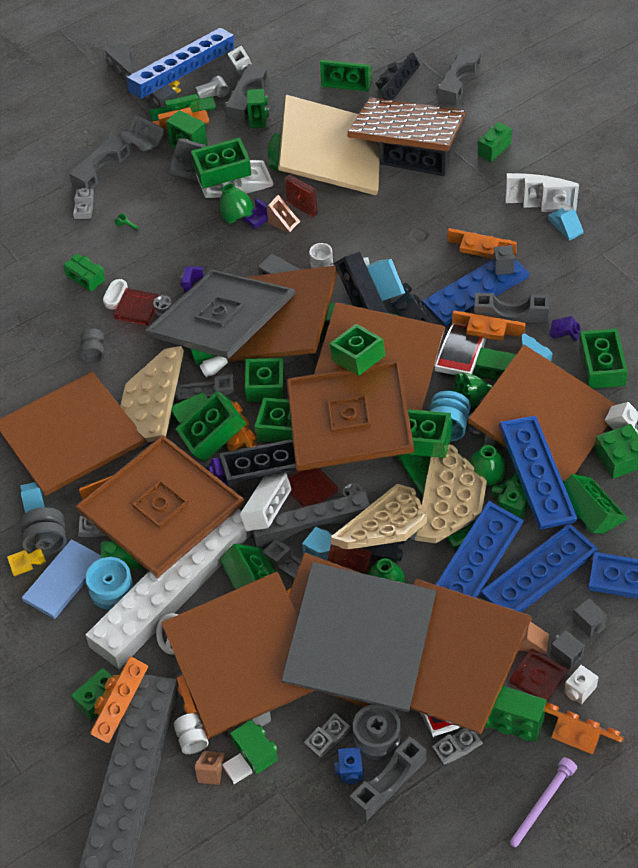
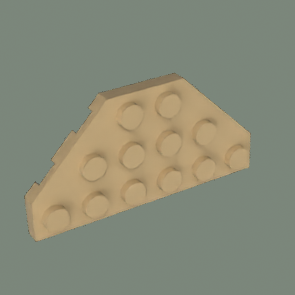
[120,346,184,442]
[416,445,487,543]
[331,484,427,549]

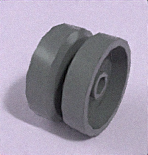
[21,507,67,555]
[353,704,401,761]

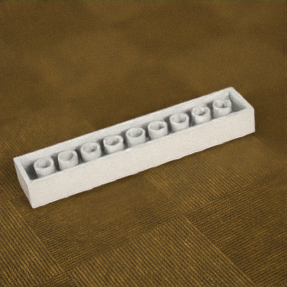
[86,509,252,669]

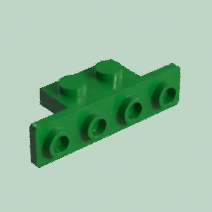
[149,94,216,122]

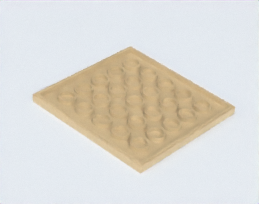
[278,95,380,195]

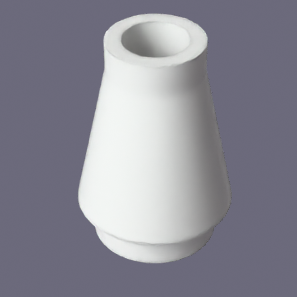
[200,356,228,378]

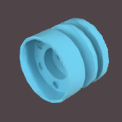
[429,391,471,441]

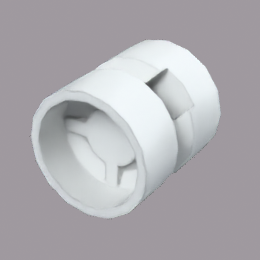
[310,243,333,268]
[173,713,209,755]

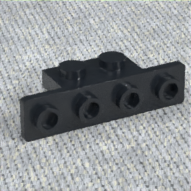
[375,53,420,100]
[391,282,441,325]

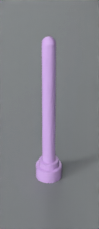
[510,757,577,847]

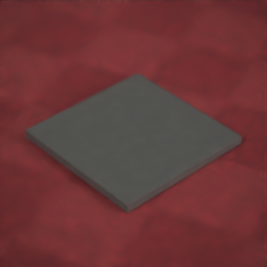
[145,269,295,359]
[282,563,436,712]

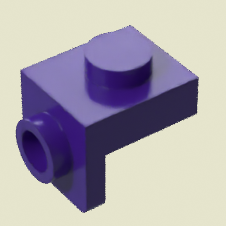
[243,198,268,230]
[180,266,204,294]
[550,316,581,341]
[206,458,228,486]

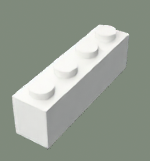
[240,472,292,531]

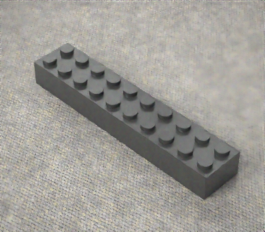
[79,674,179,868]

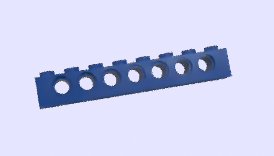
[127,28,234,99]

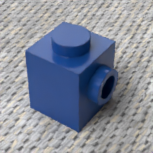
[335,747,363,784]

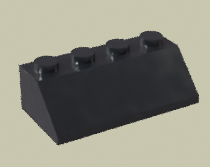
[379,142,451,176]
[219,439,296,483]

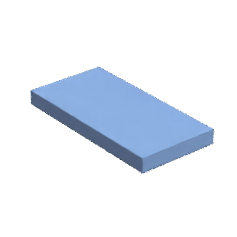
[22,539,101,619]

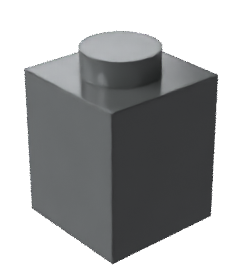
[493,245,514,275]
[573,598,607,637]
[550,631,585,669]

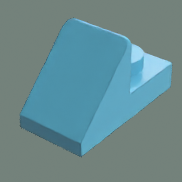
[548,208,583,241]
[20,482,45,513]

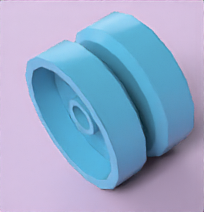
[86,557,133,610]

